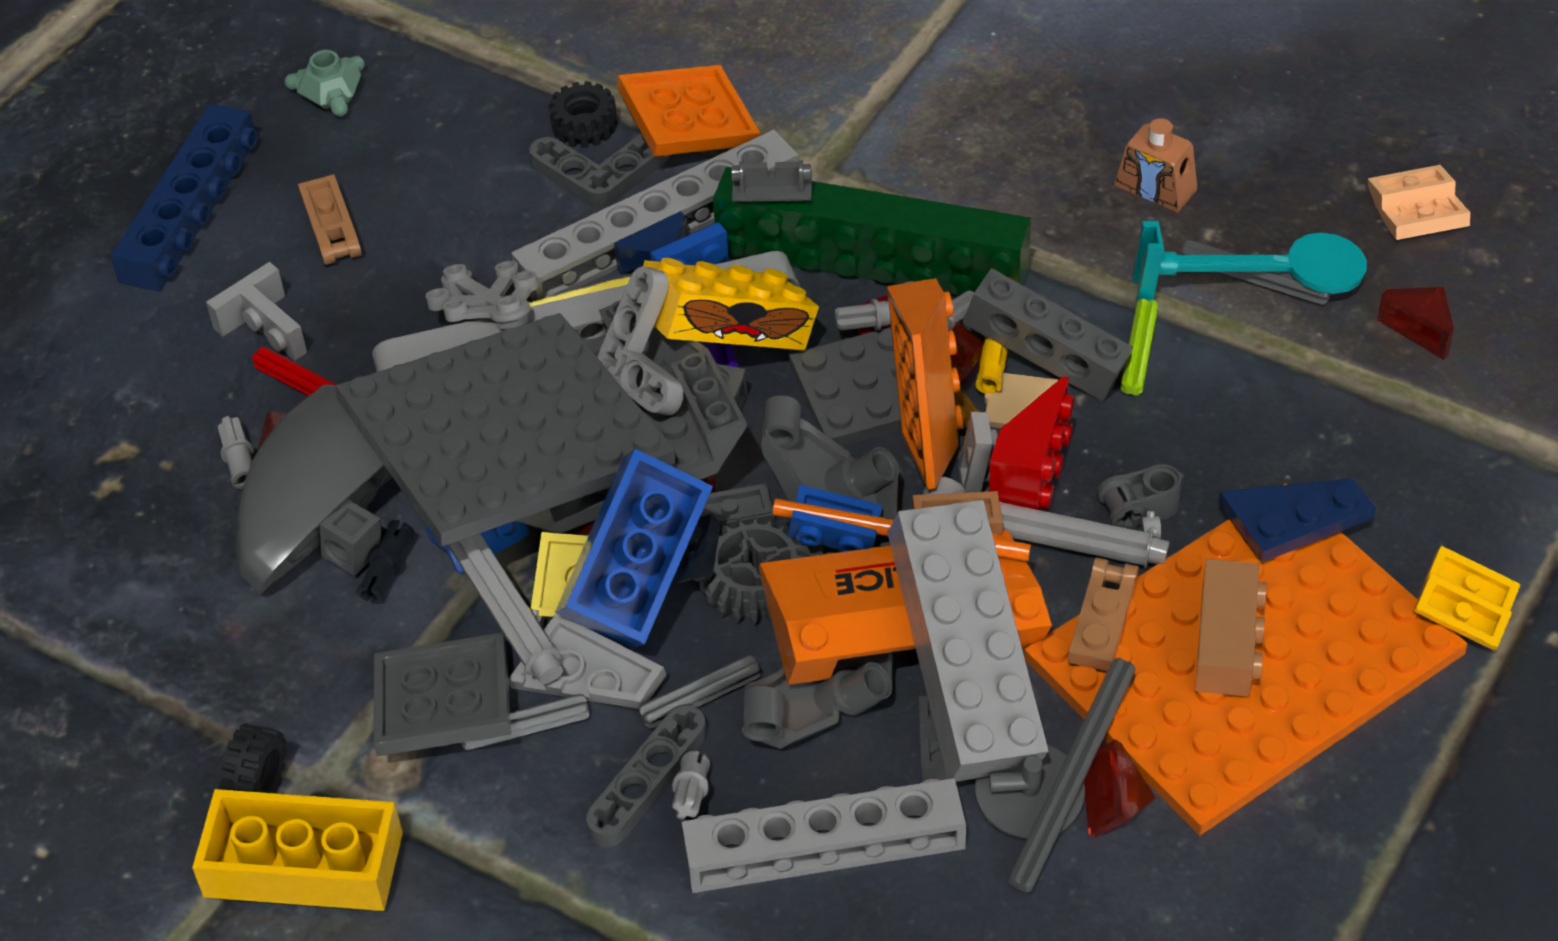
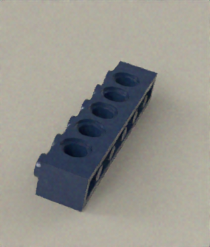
[110,104,257,292]

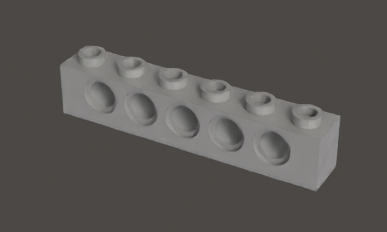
[682,778,966,893]

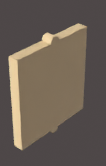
[984,373,1058,428]

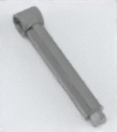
[923,477,1170,569]
[448,533,563,684]

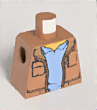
[1115,118,1197,213]

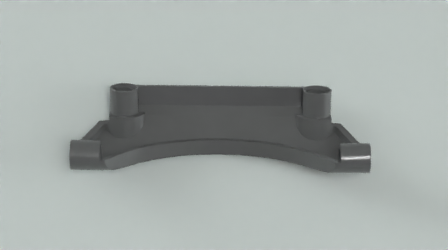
[742,395,899,749]

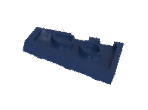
[1219,478,1376,562]

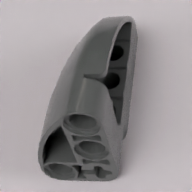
[235,384,392,594]

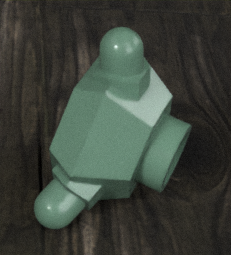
[284,50,364,117]

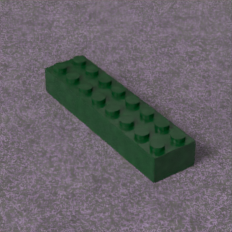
[713,167,1031,296]

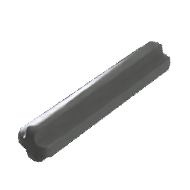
[638,655,761,729]
[461,694,589,750]

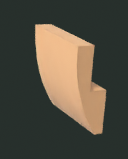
[1368,165,1471,240]

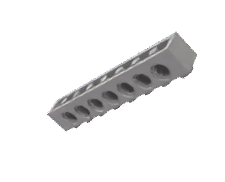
[511,130,799,301]

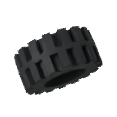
[549,81,617,148]
[219,723,287,794]

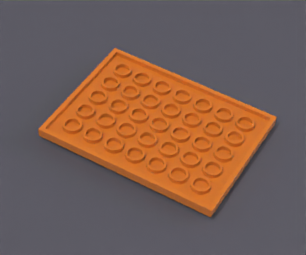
[1024,483,1468,836]

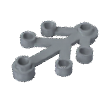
[425,261,539,329]

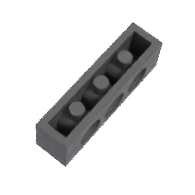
[962,268,1133,401]

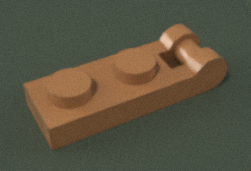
[298,174,362,266]
[1068,558,1139,671]

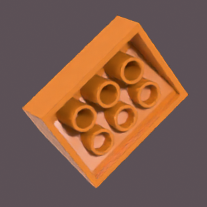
[887,278,963,490]

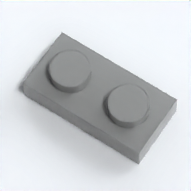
[958,412,998,493]

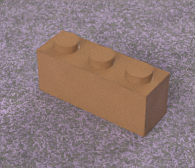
[1195,559,1267,697]

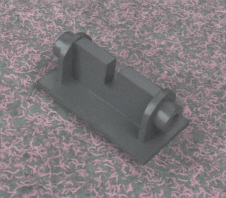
[732,160,812,201]

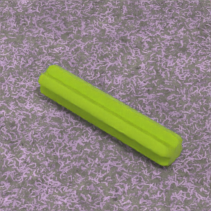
[1121,298,1158,396]

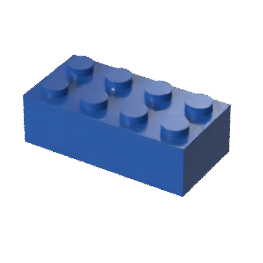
[555,449,713,649]

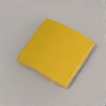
[1414,546,1521,651]

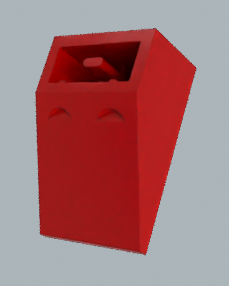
[989,376,1075,511]

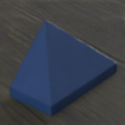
[614,211,686,274]

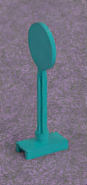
[1131,221,1367,305]

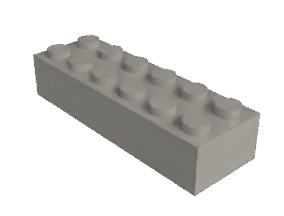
[887,500,1049,781]

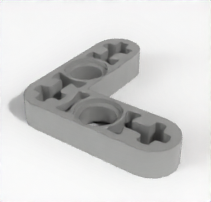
[598,266,683,415]

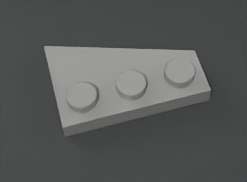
[508,613,666,709]

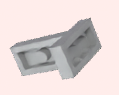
[206,262,307,361]

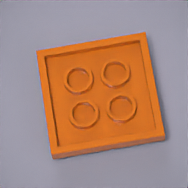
[616,65,761,156]

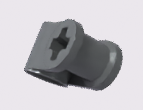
[1097,464,1181,529]

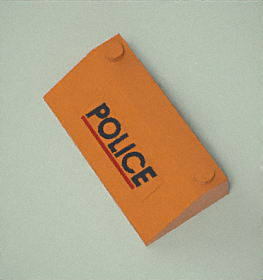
[759,530,1052,685]

